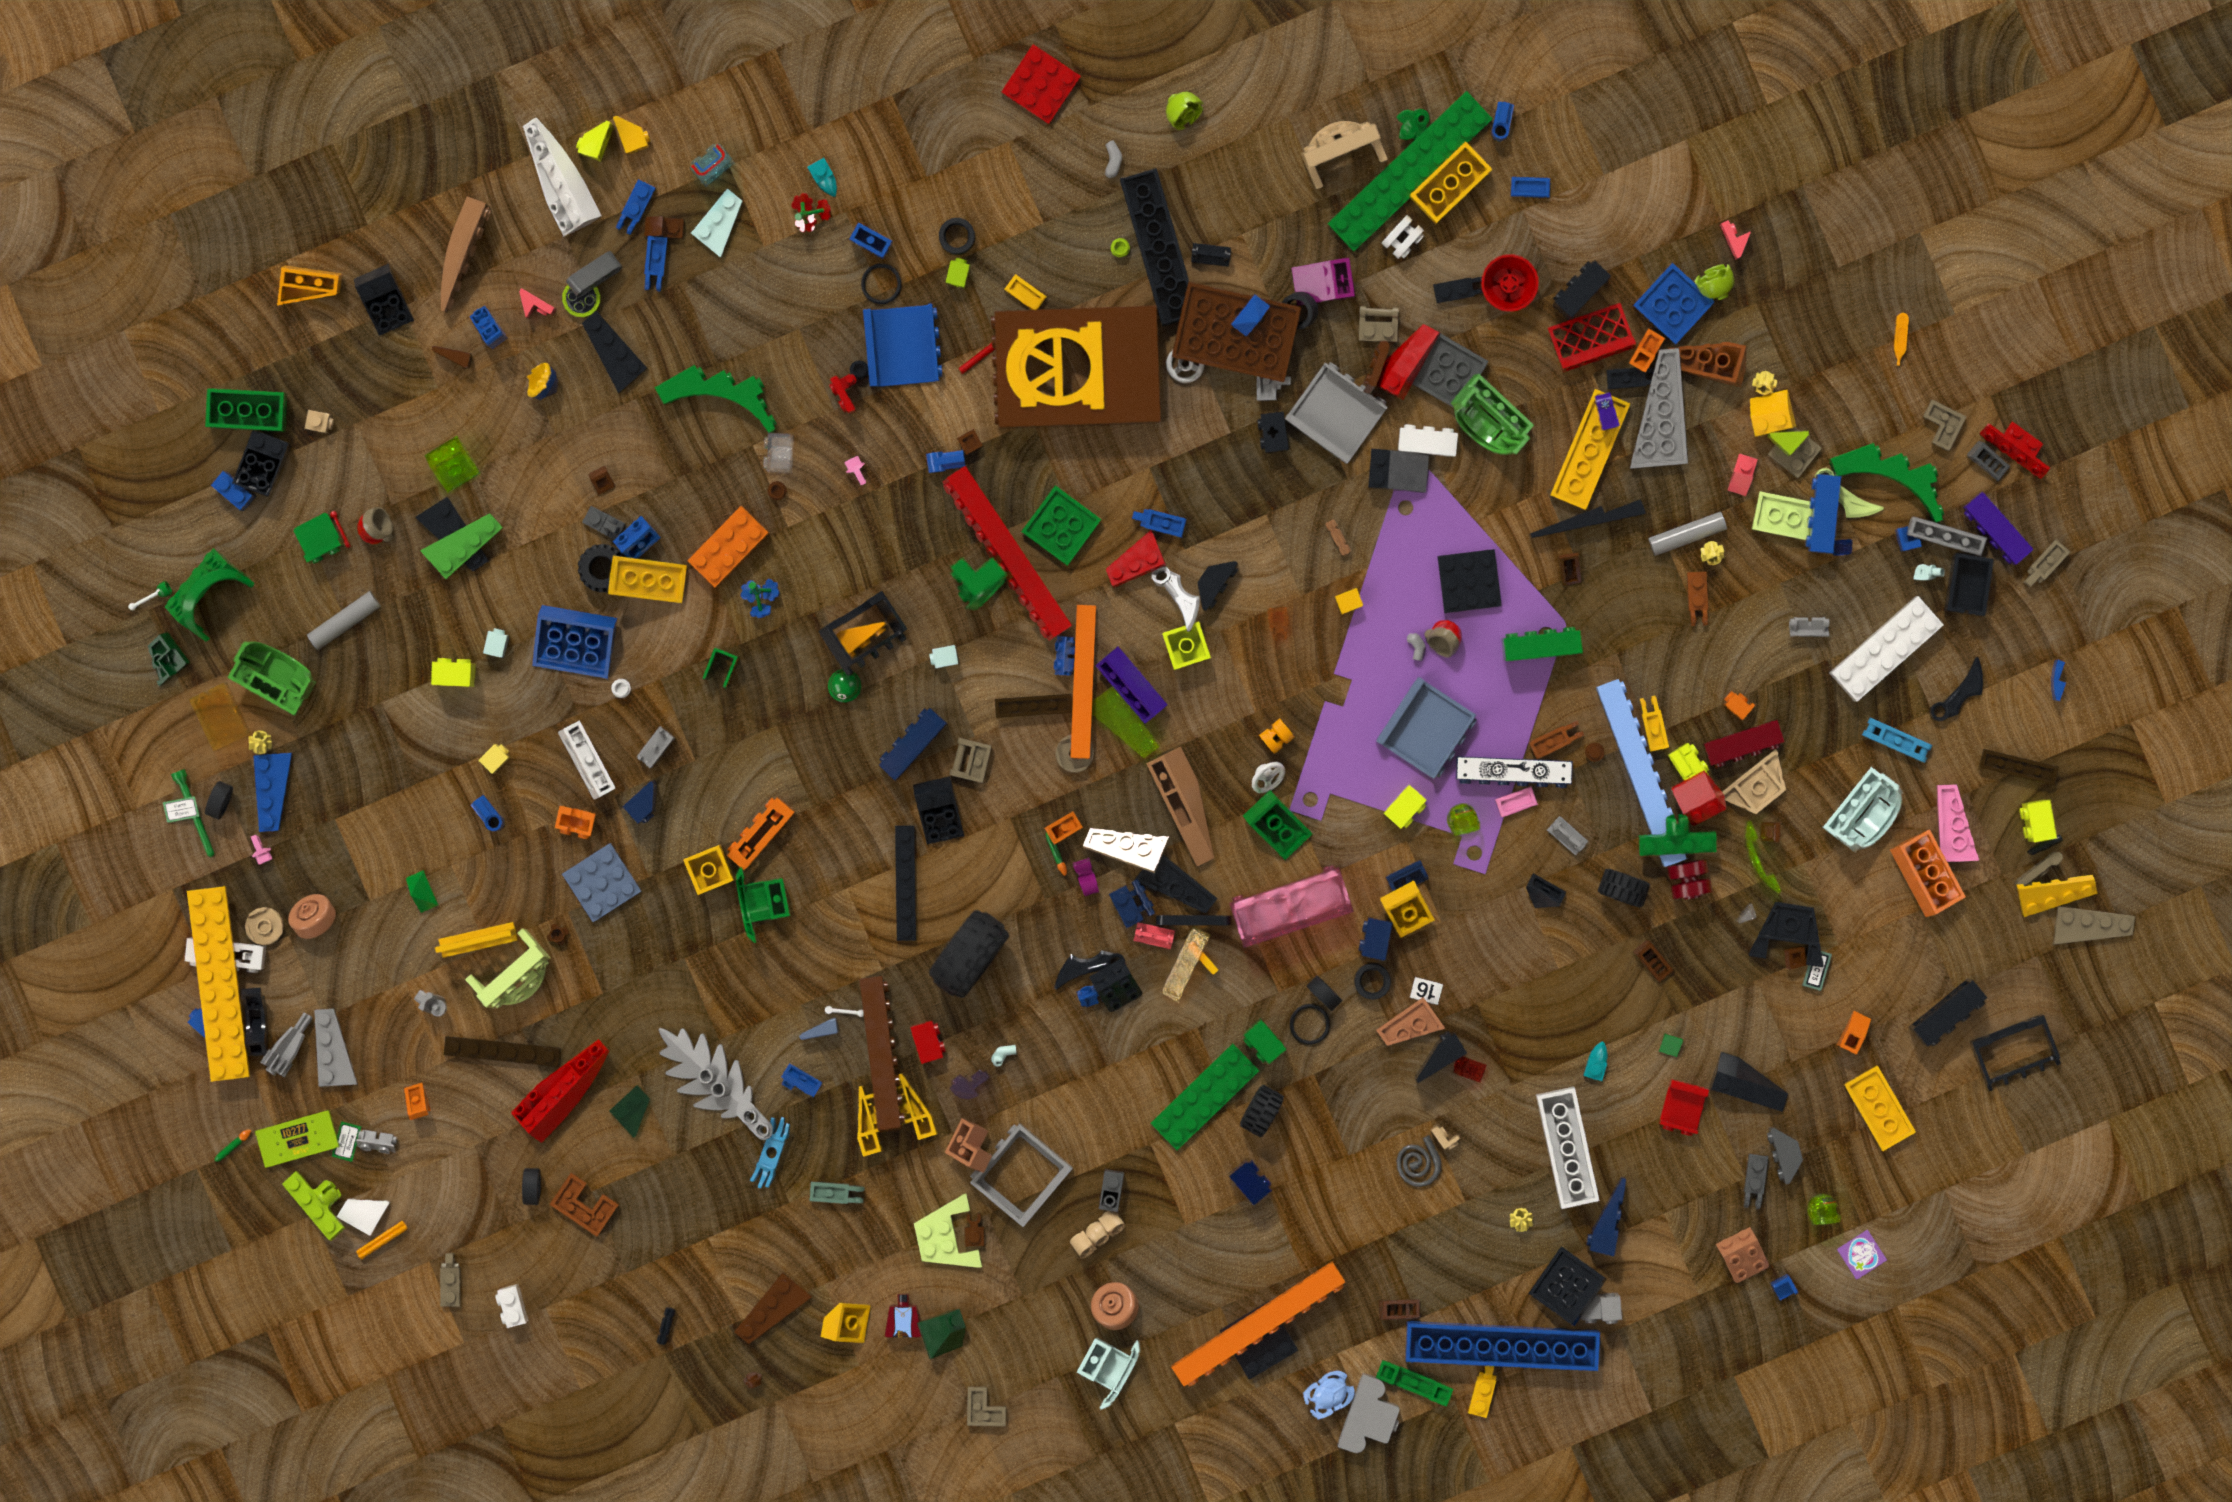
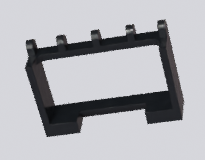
[818,591,907,676]
[1969,1014,2061,1092]

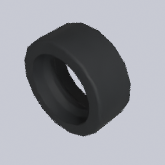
[939,218,975,255]
[1282,292,1318,330]
[205,781,233,820]
[1354,963,1391,1000]
[1307,976,1342,1011]
[522,1168,541,1205]

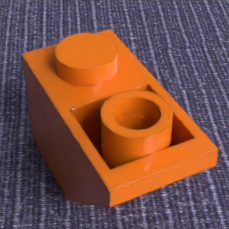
[1837,1011,1871,1055]

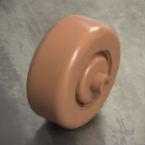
[288,894,336,939]
[1091,1282,1139,1330]

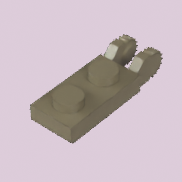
[2014,851,2063,886]

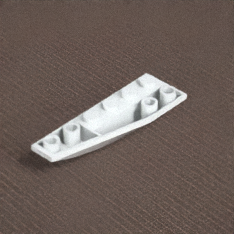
[523,118,601,237]

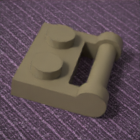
[1359,306,1398,342]
[949,737,992,783]

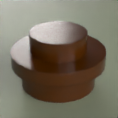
[768,481,787,500]
[1585,743,1604,762]
[743,1372,762,1388]

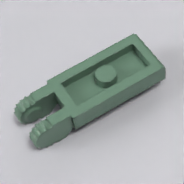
[810,1181,864,1204]

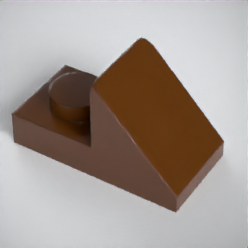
[644,216,684,239]

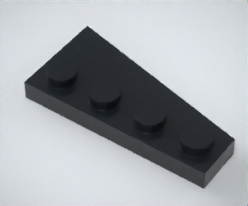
[582,311,647,393]
[1134,854,1218,913]

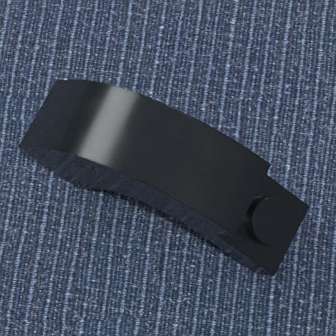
[241,988,268,1056]

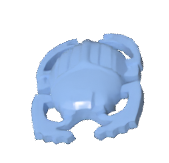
[1303,1371,1354,1419]

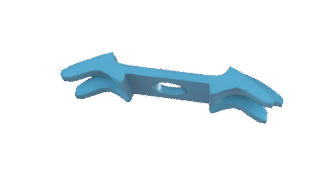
[750,1117,790,1188]

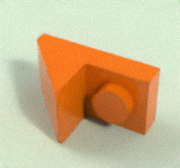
[1044,811,1083,845]
[404,1083,431,1120]

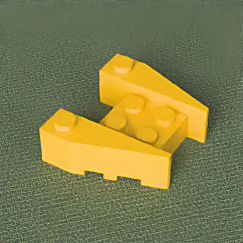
[858,1074,938,1157]

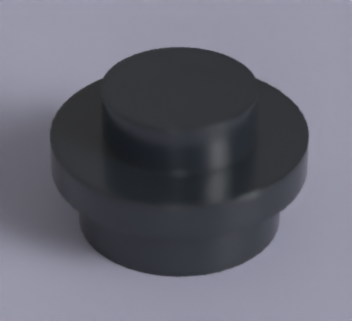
[850,360,869,380]

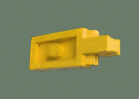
[1468,1366,1496,1418]

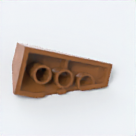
[1668,342,1747,387]

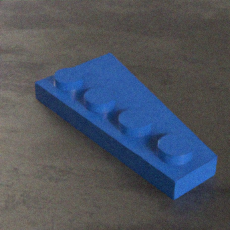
[253,753,293,832]

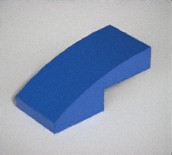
[2051,660,2066,701]

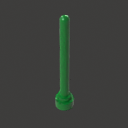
[170,769,214,857]

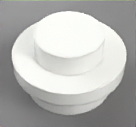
[612,679,631,698]

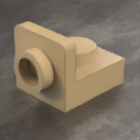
[305,410,334,433]
[1430,1125,1460,1150]

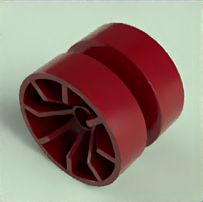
[1667,859,1713,900]

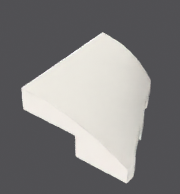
[337,1199,390,1235]

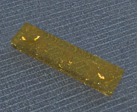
[1161,926,1211,1002]

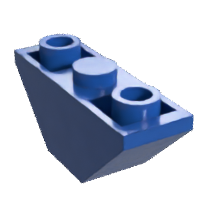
[469,305,508,349]

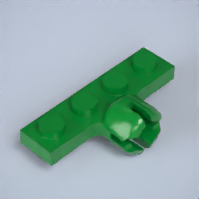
[1639,814,1717,856]

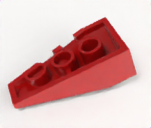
[1376,324,1440,400]

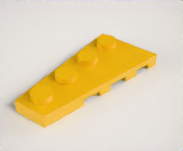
[2016,875,2097,917]

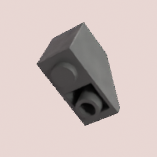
[1099,1169,1124,1212]

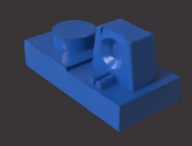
[781,1063,822,1097]

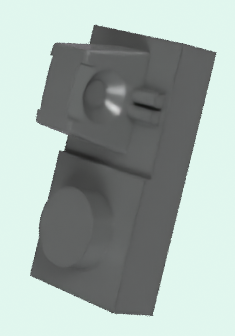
[582,506,625,540]

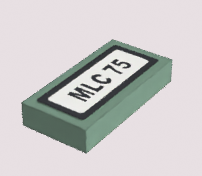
[1802,951,1832,991]

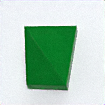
[406,870,439,913]

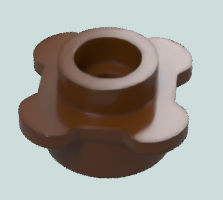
[547,924,569,946]

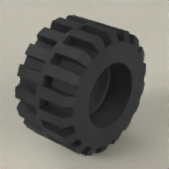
[577,544,623,592]
[1598,869,1651,908]
[1240,1085,1284,1138]

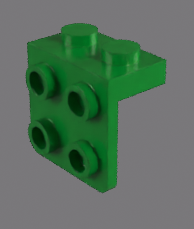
[294,513,344,565]

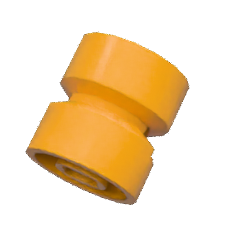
[1259,718,1295,754]

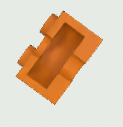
[555,806,596,840]

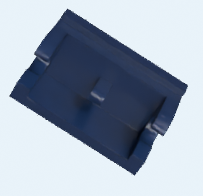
[1385,860,1429,892]

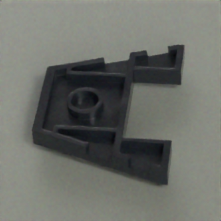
[1748,902,1824,967]

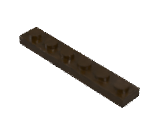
[444,1036,560,1067]

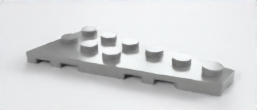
[1630,348,1688,468]

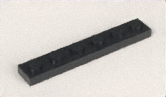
[895,825,916,941]

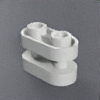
[1381,215,1424,259]

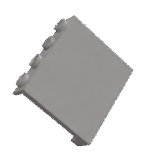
[1285,362,1388,464]

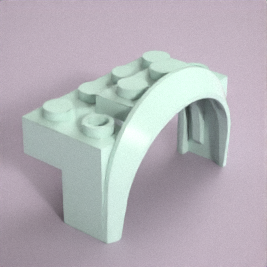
[1823,767,1903,853]

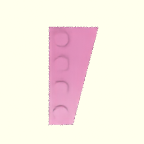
[1937,785,1979,862]

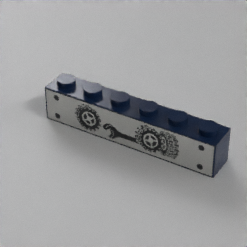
[1455,756,1573,788]

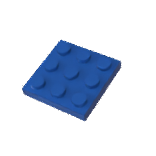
[1633,263,1715,345]

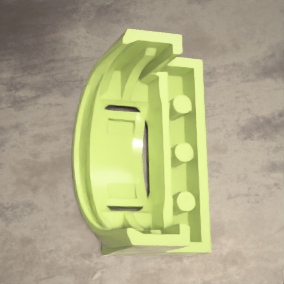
[465,928,551,1009]

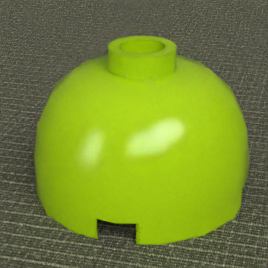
[1165,92,1204,130]
[1695,264,1734,300]

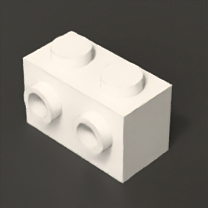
[496,1284,528,1328]

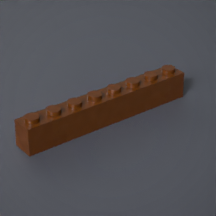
[859,976,905,1133]

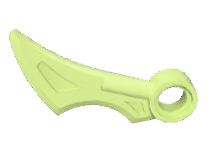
[1815,468,1884,518]

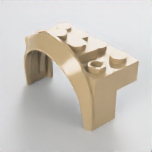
[1301,121,1388,189]

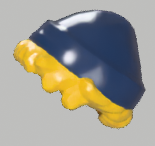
[527,363,559,400]

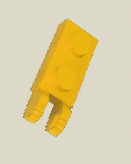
[1639,695,1669,752]

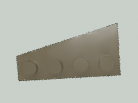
[2053,906,2135,944]

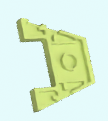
[914,1193,982,1268]

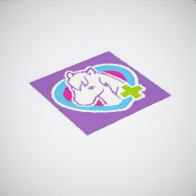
[1837,1230,1887,1280]

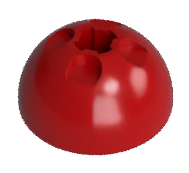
[1481,254,1539,312]

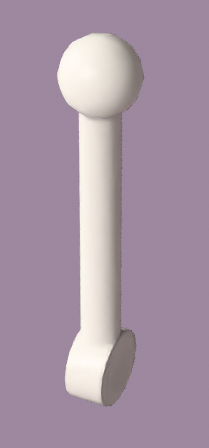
[825,1006,864,1017]

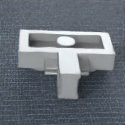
[1257,376,1291,401]

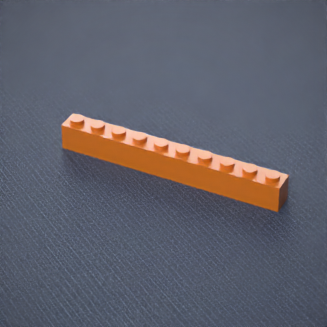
[1171,1261,1345,1387]

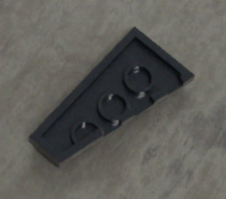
[415,497,489,572]

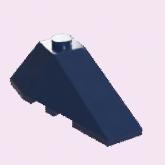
[1586,1177,1626,1256]

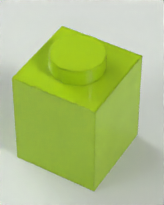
[945,258,970,288]

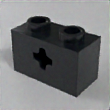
[1257,411,1289,453]

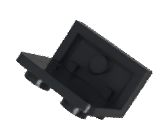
[1089,958,1143,1012]

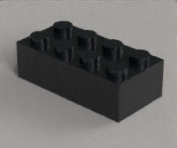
[1909,978,1988,1047]

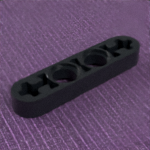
[1156,915,1231,925]

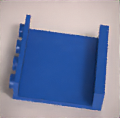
[863,304,943,387]

